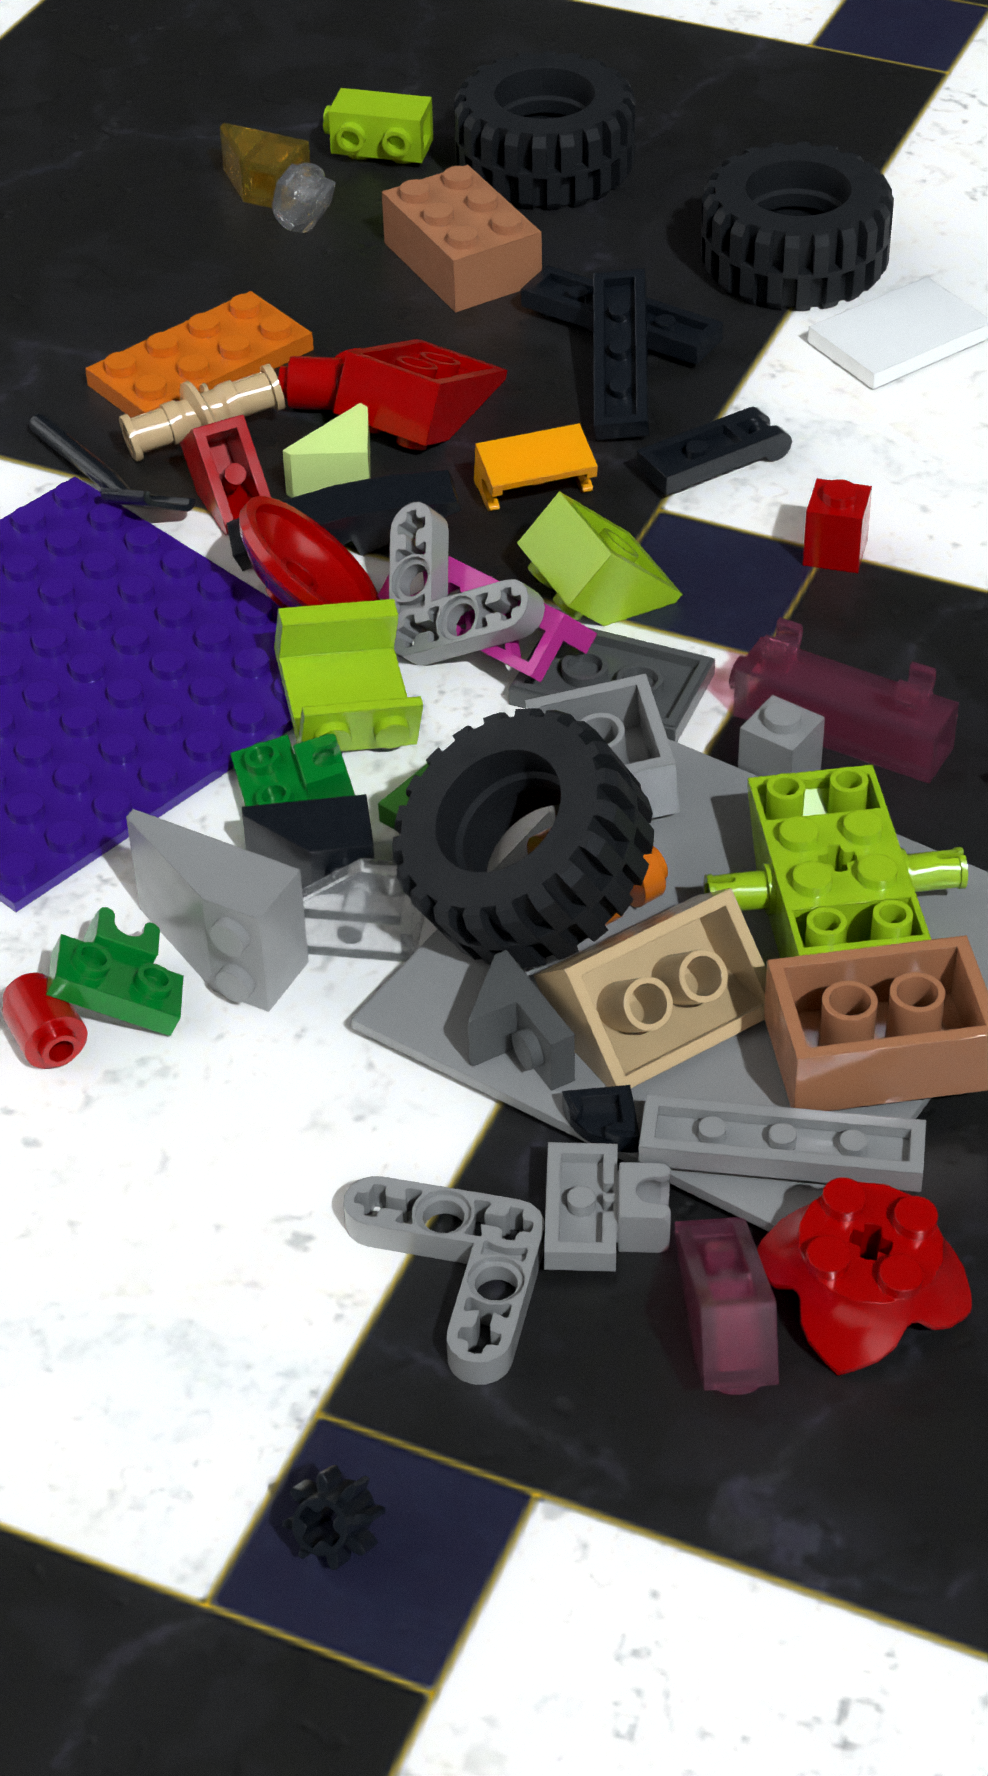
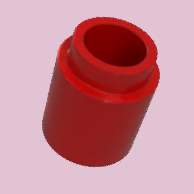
[278,356,344,411]
[2,972,88,1069]

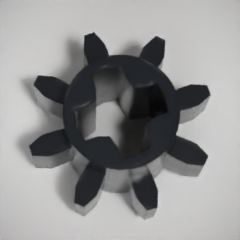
[282,1465,386,1570]

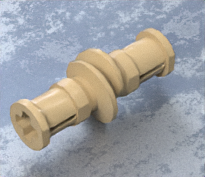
[119,364,285,462]

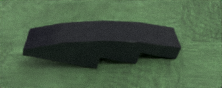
[226,470,462,571]

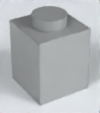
[738,695,825,777]

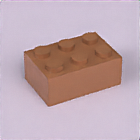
[382,165,542,313]
[764,935,988,1111]

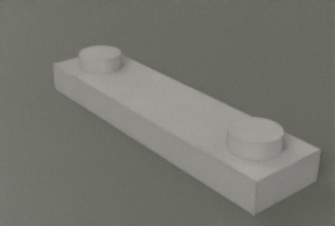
[638,1094,926,1192]

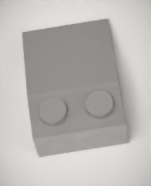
[126,809,309,1012]

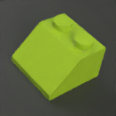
[517,491,683,626]

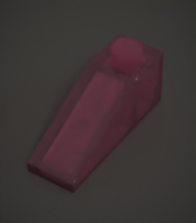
[675,1217,779,1395]

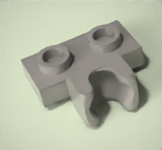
[544,1142,671,1272]

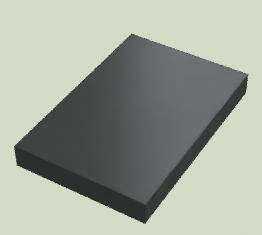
[509,627,715,742]

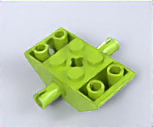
[703,765,968,958]

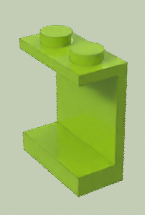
[274,599,423,752]

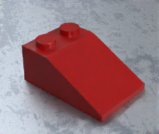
[333,339,508,450]

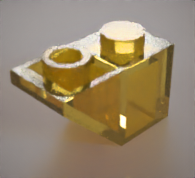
[219,123,312,211]

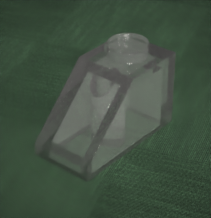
[302,858,425,962]

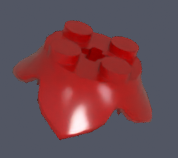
[754,1177,972,1376]

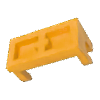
[474,423,598,511]

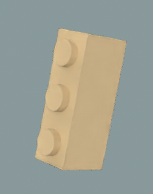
[533,888,767,1088]

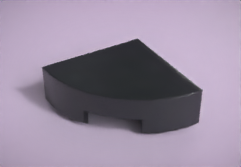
[562,1085,640,1153]

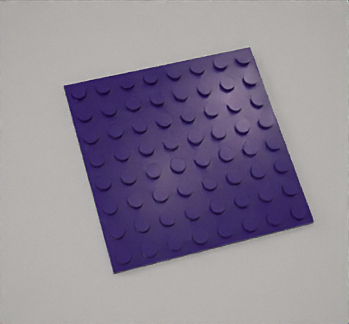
[0,477,293,912]

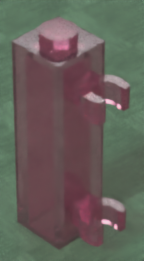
[729,617,959,784]

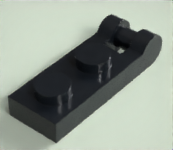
[636,407,792,495]

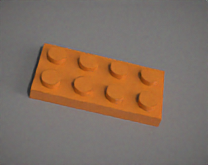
[85,291,314,418]

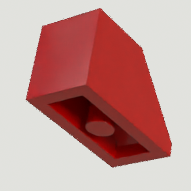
[180,414,271,536]

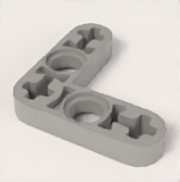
[389,502,545,665]
[343,1176,544,1385]

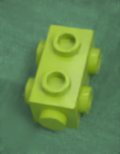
[323,88,433,164]

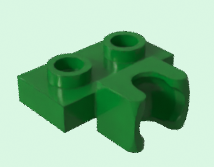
[230,734,355,806]
[46,907,184,1036]

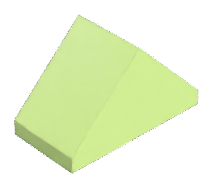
[282,403,370,498]

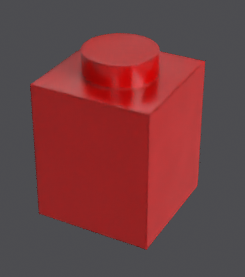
[803,478,872,573]

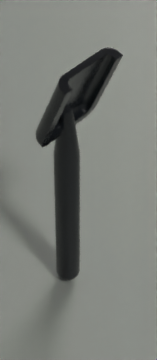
[29,414,196,512]

